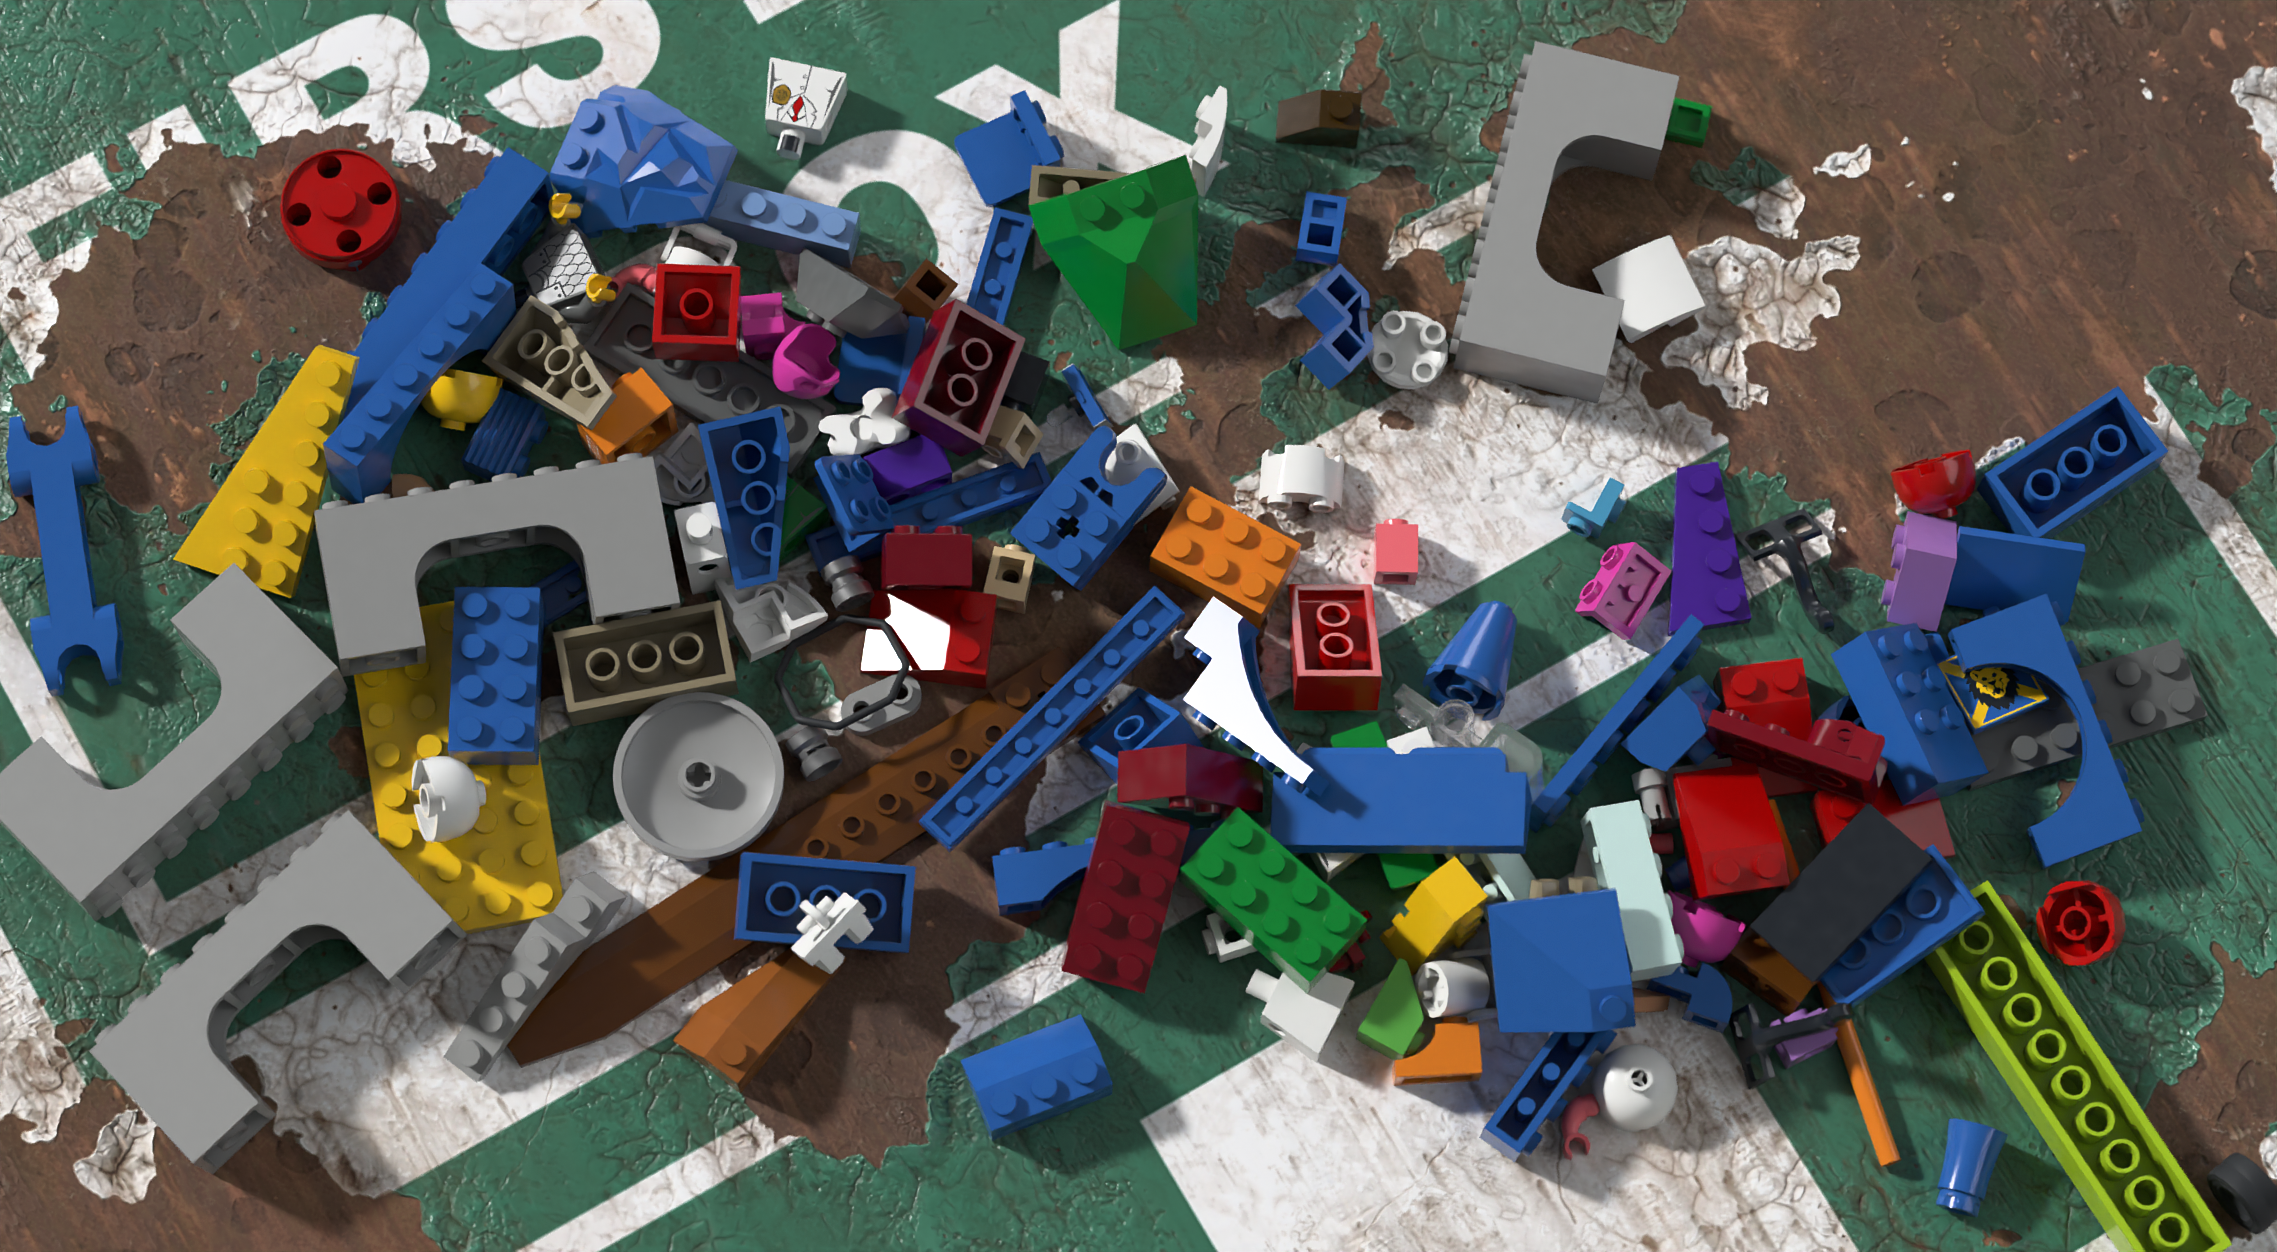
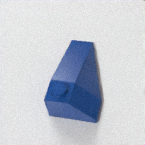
[698,406,790,590]

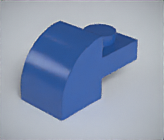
[1296,192,1347,266]
[1646,962,1732,1033]

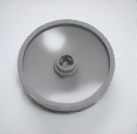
[613,692,785,862]

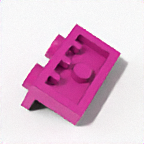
[1575,542,1672,640]

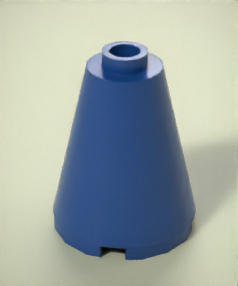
[1422,601,1517,721]

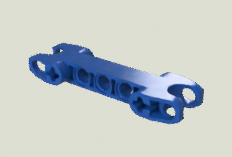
[6,406,124,697]

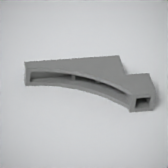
[443,871,627,1082]

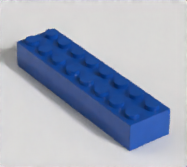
[343,147,554,420]

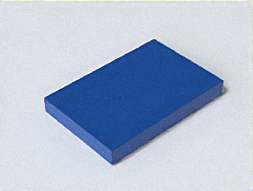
[1944,526,2085,622]

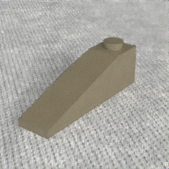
[482,295,617,430]

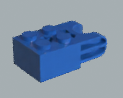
[1010,425,1167,591]

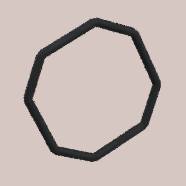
[774,614,910,731]

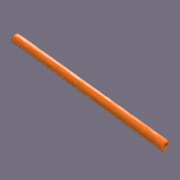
[1769,799,1901,1167]

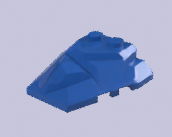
[550,85,738,238]

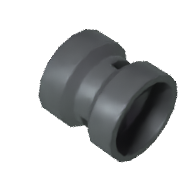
[820,555,875,612]
[785,726,843,782]

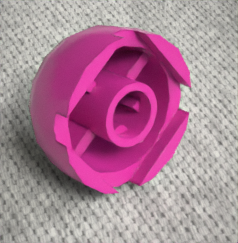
[1667,890,1747,968]

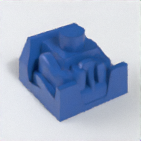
[1621,674,1722,772]

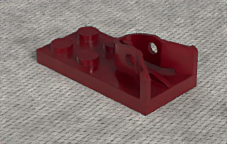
[1707,709,1888,806]

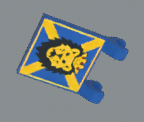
[1925,606,2049,735]

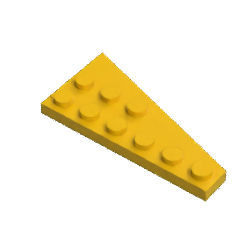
[173,345,360,598]

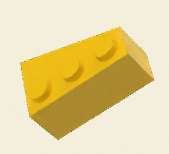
[1379,856,1488,976]

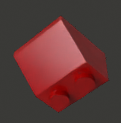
[652,263,741,362]

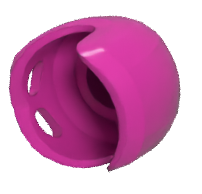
[772,324,840,399]

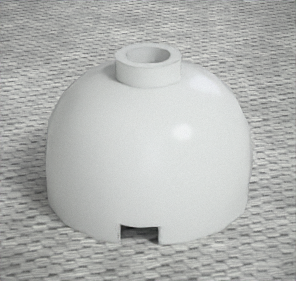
[412,756,486,843]
[1590,1044,1678,1132]

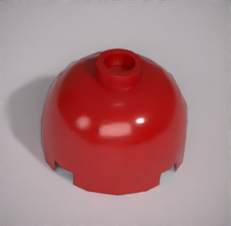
[1890,449,1977,519]
[2036,881,2126,965]

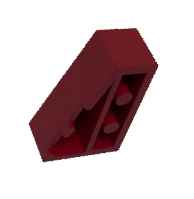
[1117,744,1263,820]

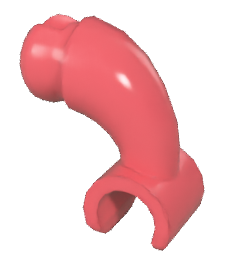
[609,264,656,304]
[1561,1094,1600,1160]

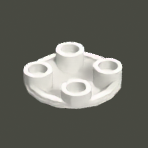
[1367,311,1448,390]

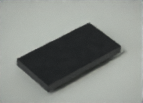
[1750,803,1933,986]

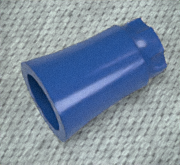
[1936,1119,2008,1217]

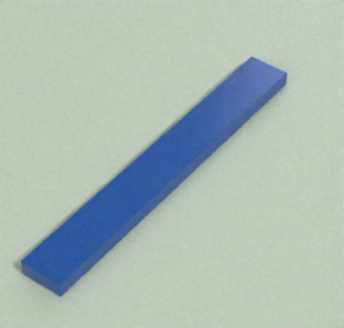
[919,586,1185,853]

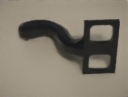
[1736,508,1835,634]
[1729,1003,1855,1089]

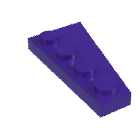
[1668,461,1751,636]

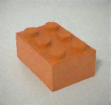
[1149,486,1301,629]

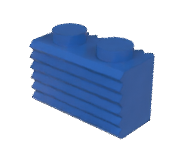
[461,387,549,481]

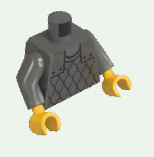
[514,193,617,324]

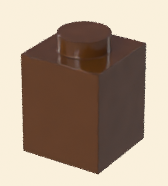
[893,258,959,324]

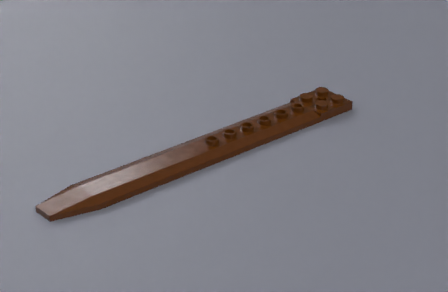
[507,647,1106,1068]

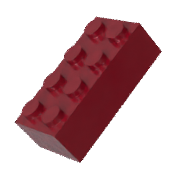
[1061,800,1190,993]

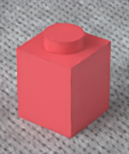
[1374,519,1418,585]

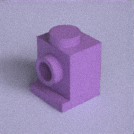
[1769,1008,1838,1069]

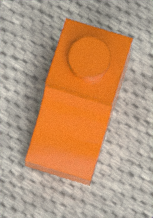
[1392,1016,1482,1086]

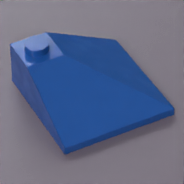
[1486,888,1636,1033]

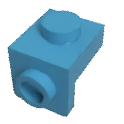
[1561,477,1626,539]

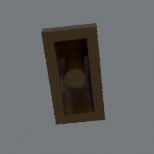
[1275,89,1362,149]

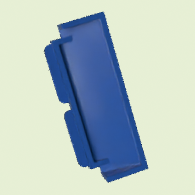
[1270,747,1532,854]

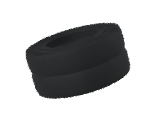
[2207,1153,2277,1234]

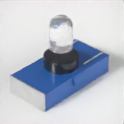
[1046,363,1113,429]

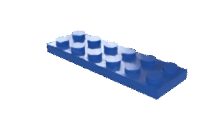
[1529,614,1704,833]

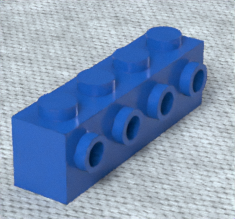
[1479,1030,1617,1163]

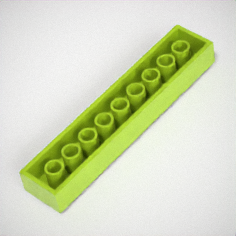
[1924,880,2232,1252]

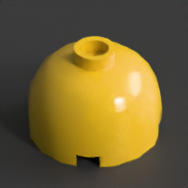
[421,369,504,431]

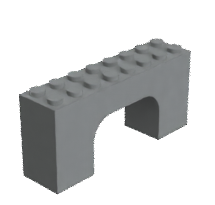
[1449,41,1679,404]
[314,453,680,677]
[0,563,349,922]
[90,810,467,1175]

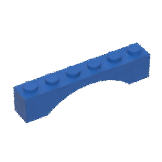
[992,820,1225,916]

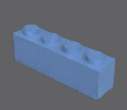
[704,180,861,268]

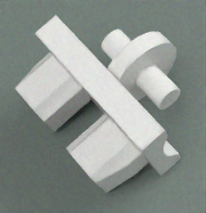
[791,892,873,974]

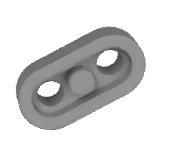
[841,674,922,736]

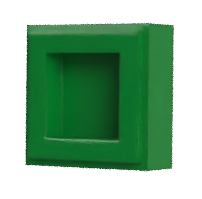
[1664,97,1713,148]

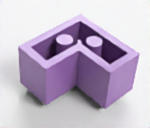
[1881,511,1957,632]

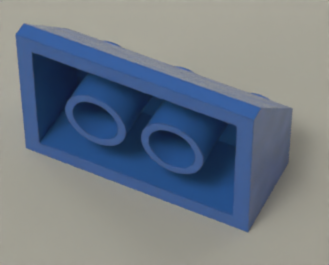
[961,1014,1113,1141]

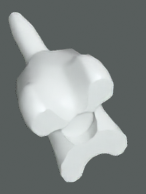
[818,388,911,456]

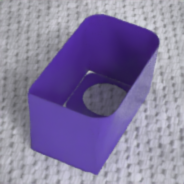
[862,435,952,505]

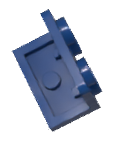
[954,90,1064,207]
[834,316,926,406]
[813,454,895,552]

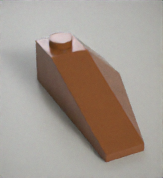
[673,948,847,1094]

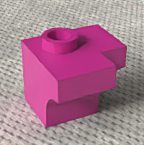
[741,293,805,360]

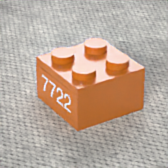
[577,367,679,464]

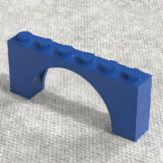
[323,263,517,504]
[1948,593,2145,870]

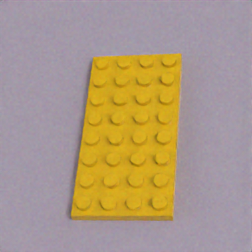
[354,601,564,934]

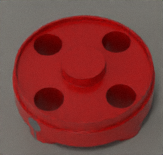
[280,149,402,272]

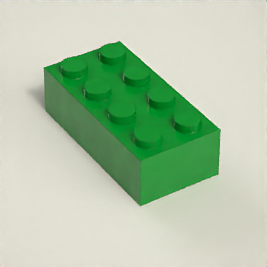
[1179,807,1367,994]

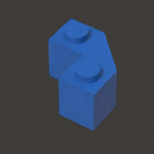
[1295,263,1374,390]

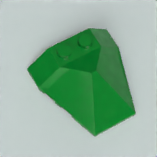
[1028,154,1199,350]

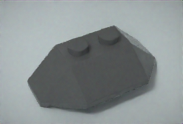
[796,247,910,339]

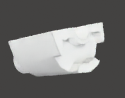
[1259,445,1345,513]

